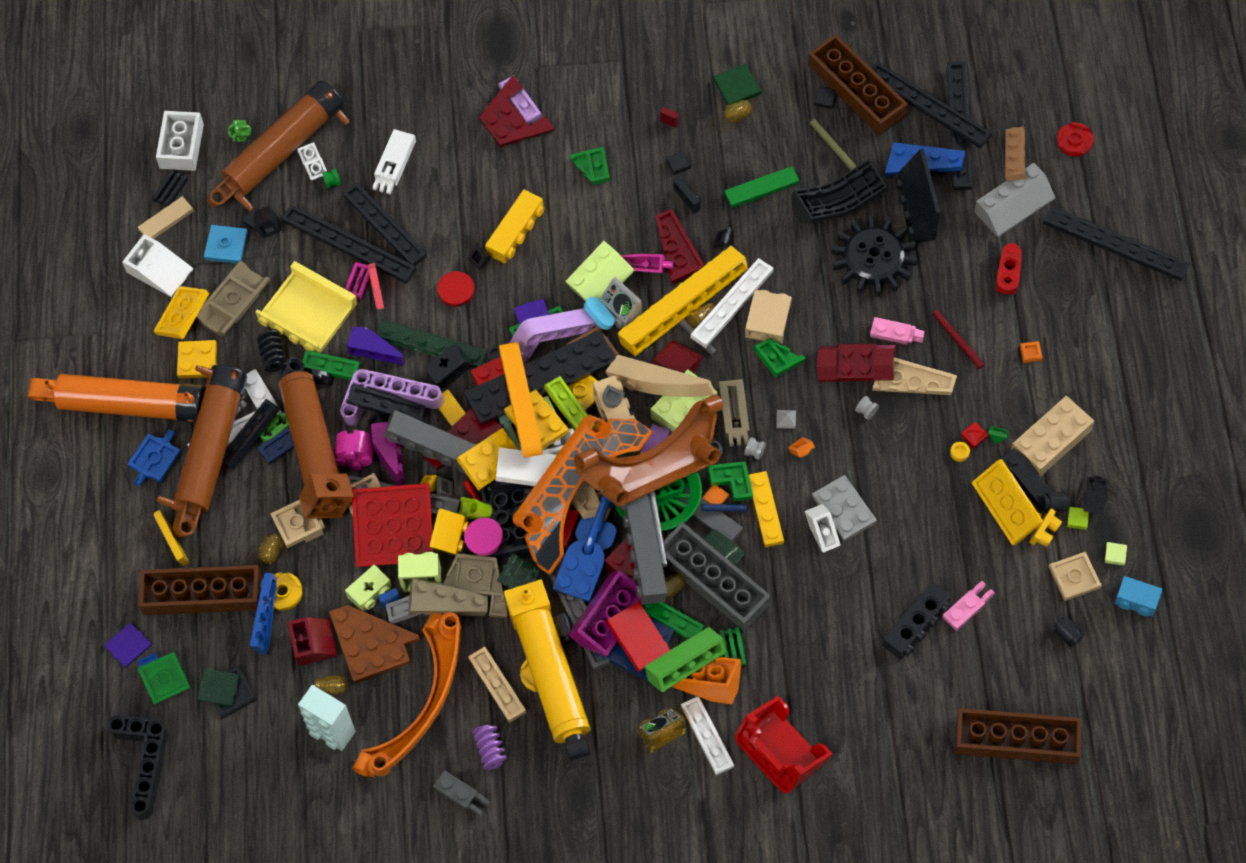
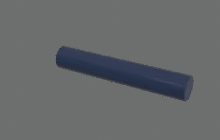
[701,504,747,512]

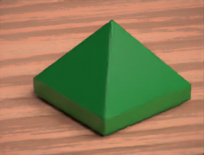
[988,426,1009,444]

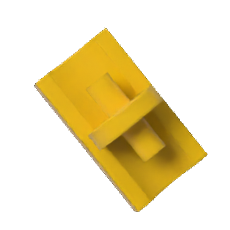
[1029,509,1062,546]

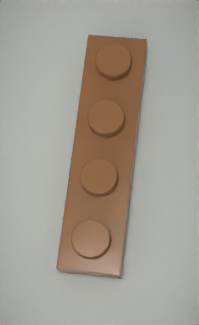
[1005,127,1025,181]

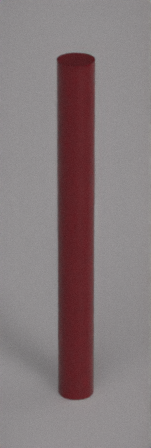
[932,310,985,369]

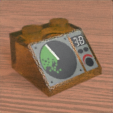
[638,707,686,753]

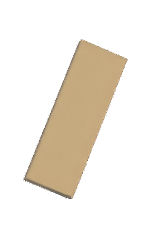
[138,196,194,239]

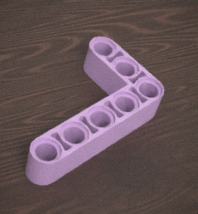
[510,308,601,364]
[340,369,444,426]

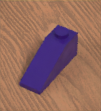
[347,326,404,365]

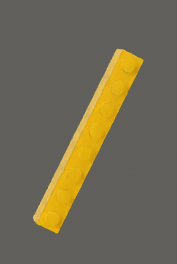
[618,246,748,356]

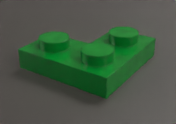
[707,461,753,501]

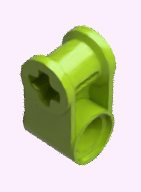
[457,497,492,520]

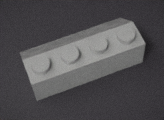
[974,163,1056,238]

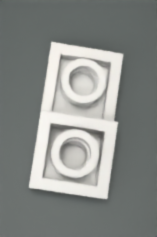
[297,142,327,181]

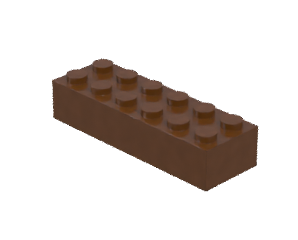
[808,34,908,135]
[139,565,262,615]
[955,708,1081,765]

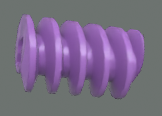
[472,725,507,770]

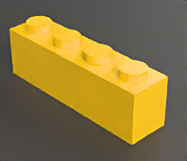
[485,190,544,264]

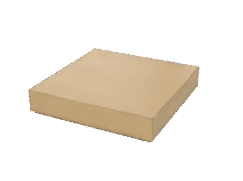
[1049,552,1102,601]

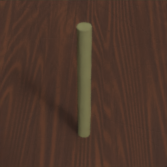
[810,119,857,170]

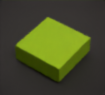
[1067,507,1089,530]

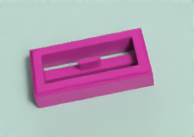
[345,262,370,301]

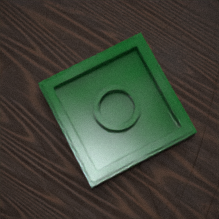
[137,651,191,704]

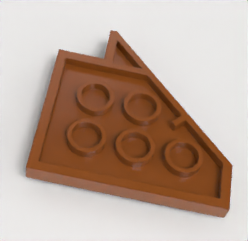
[329,605,420,684]

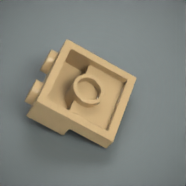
[270,500,325,548]

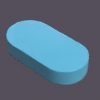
[584,297,615,330]

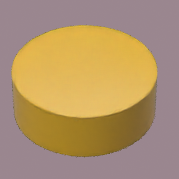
[950,442,970,462]

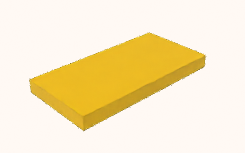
[971,459,1044,545]

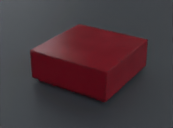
[660,107,679,128]

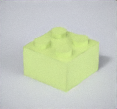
[398,552,442,592]

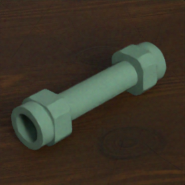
[498,415,521,450]

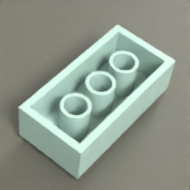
[298,685,356,751]

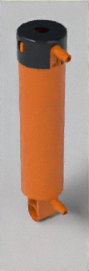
[28,374,206,423]

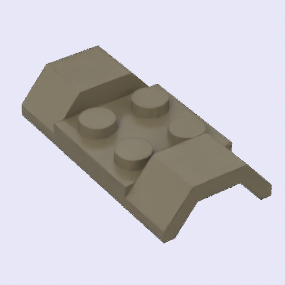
[196,260,270,336]

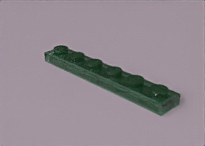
[376,319,487,368]

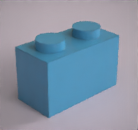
[1115,576,1162,617]

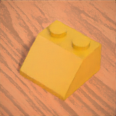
[429,508,469,556]

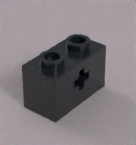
[425,344,473,388]

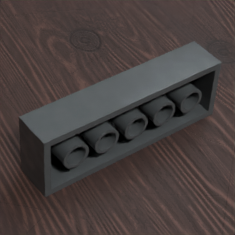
[663,522,771,631]

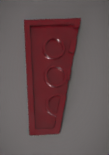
[655,209,705,284]

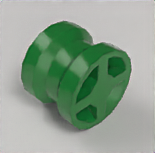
[322,168,341,189]

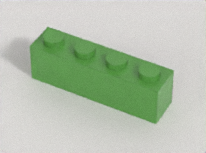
[645,627,726,692]

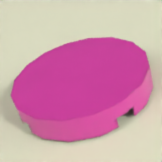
[464,518,504,556]

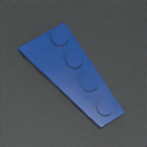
[885,142,965,177]
[250,573,278,655]

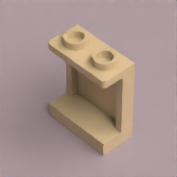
[745,290,792,345]

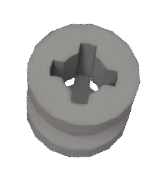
[855,396,879,420]
[744,437,766,460]

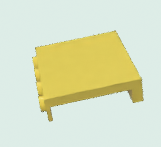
[256,261,358,353]

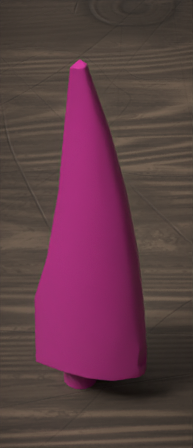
[620,254,673,273]

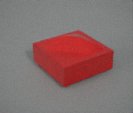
[961,422,989,449]

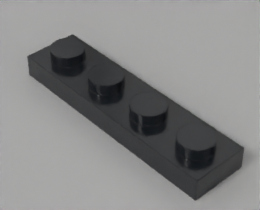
[347,384,425,421]
[223,399,281,469]

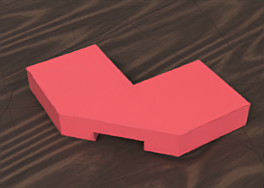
[368,263,384,309]

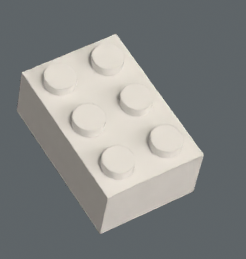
[156,111,204,171]

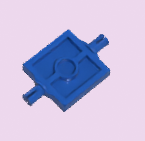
[128,430,181,487]

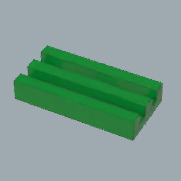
[719,627,746,667]

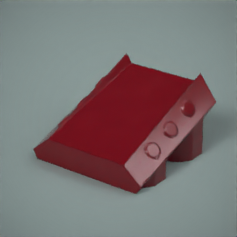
[651,340,703,373]

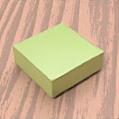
[1105,542,1127,566]

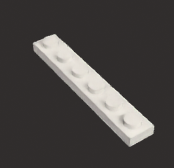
[691,258,773,348]

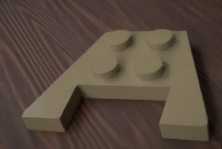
[443,553,508,618]

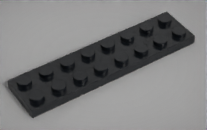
[464,330,616,426]

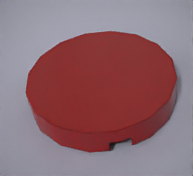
[1057,122,1094,157]
[437,271,475,307]

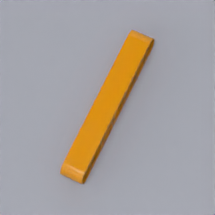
[499,342,543,458]

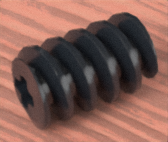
[257,330,286,372]

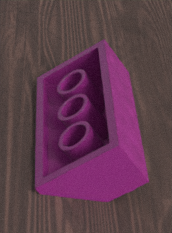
[568,570,642,657]

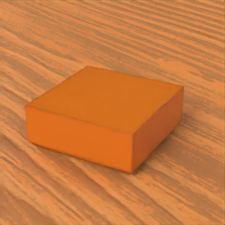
[1020,341,1043,363]
[702,486,729,504]

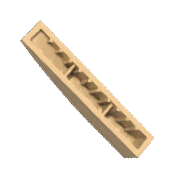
[606,355,715,397]

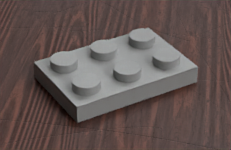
[812,475,877,542]

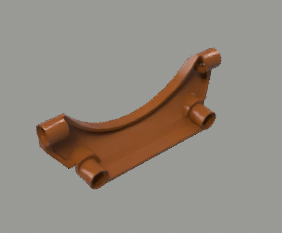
[574,394,723,506]

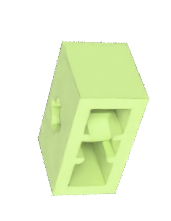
[345,565,392,612]

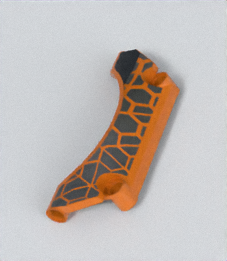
[513,415,652,575]

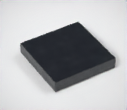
[203,666,257,719]

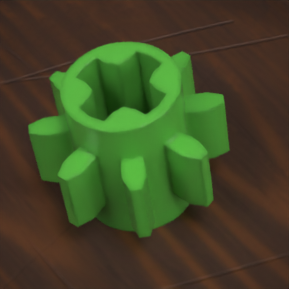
[228,120,251,142]

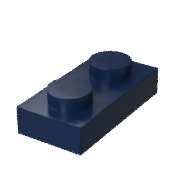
[258,427,294,465]

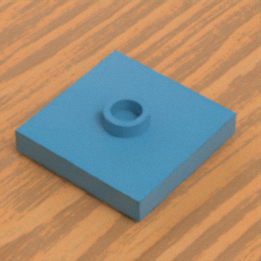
[204,225,248,264]

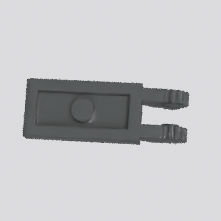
[433,770,490,816]

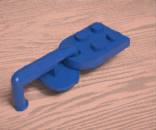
[552,495,616,603]

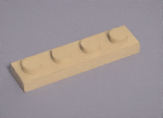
[468,647,526,723]

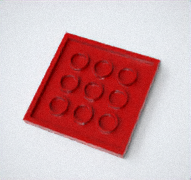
[352,483,434,567]

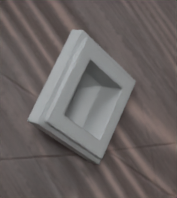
[776,410,796,429]

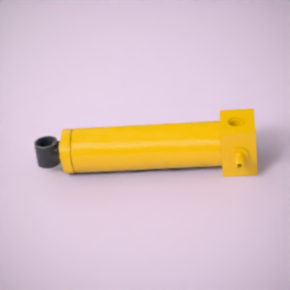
[504,579,591,761]

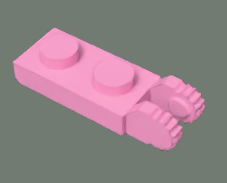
[942,581,995,631]

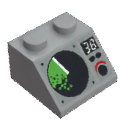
[599,277,642,329]

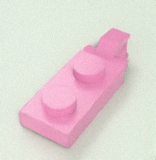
[870,317,924,345]

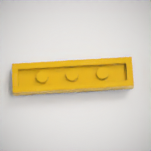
[749,471,784,547]

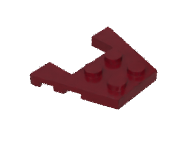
[479,75,554,147]

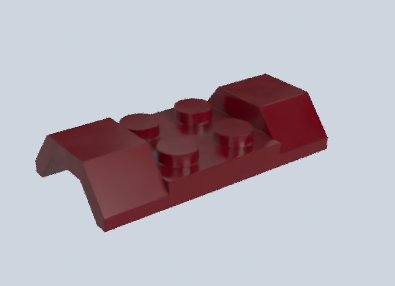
[817,344,896,382]

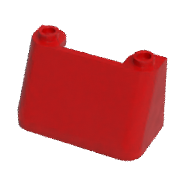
[735,696,832,794]

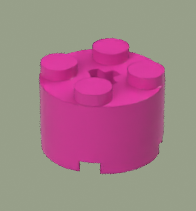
[334,430,374,471]

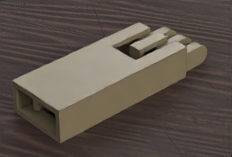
[719,379,750,447]

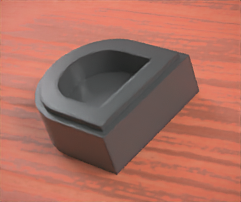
[602,385,625,408]

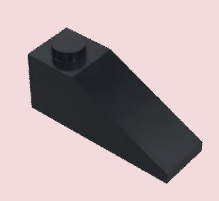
[1002,448,1053,508]

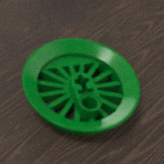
[615,472,702,532]

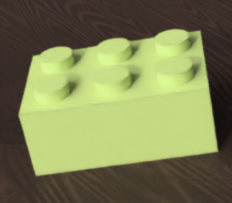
[651,370,717,434]

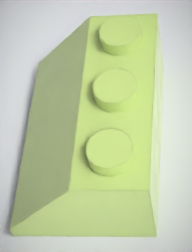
[566,241,635,301]

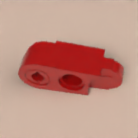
[995,243,1021,295]

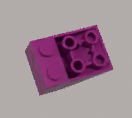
[371,422,405,486]

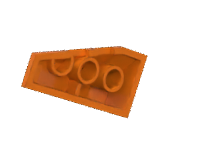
[672,657,742,704]

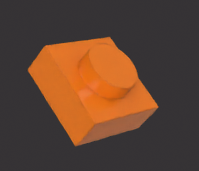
[788,437,815,458]

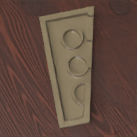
[408,578,488,616]

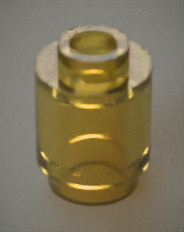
[724,100,752,123]
[258,533,284,564]
[665,573,685,601]

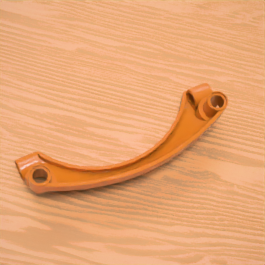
[352,612,461,778]

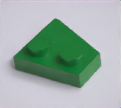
[570,147,611,185]
[753,338,806,378]

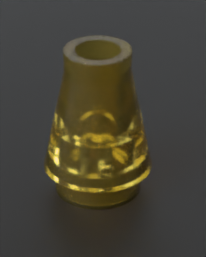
[688,303,715,328]
[315,675,346,695]

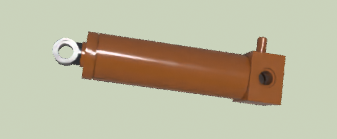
[278,357,354,519]

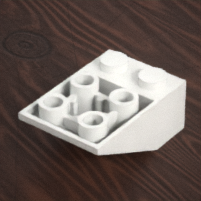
[123,234,193,297]

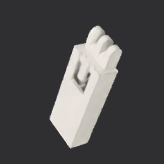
[373,129,416,194]

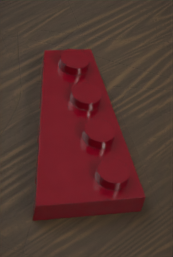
[423,408,504,470]

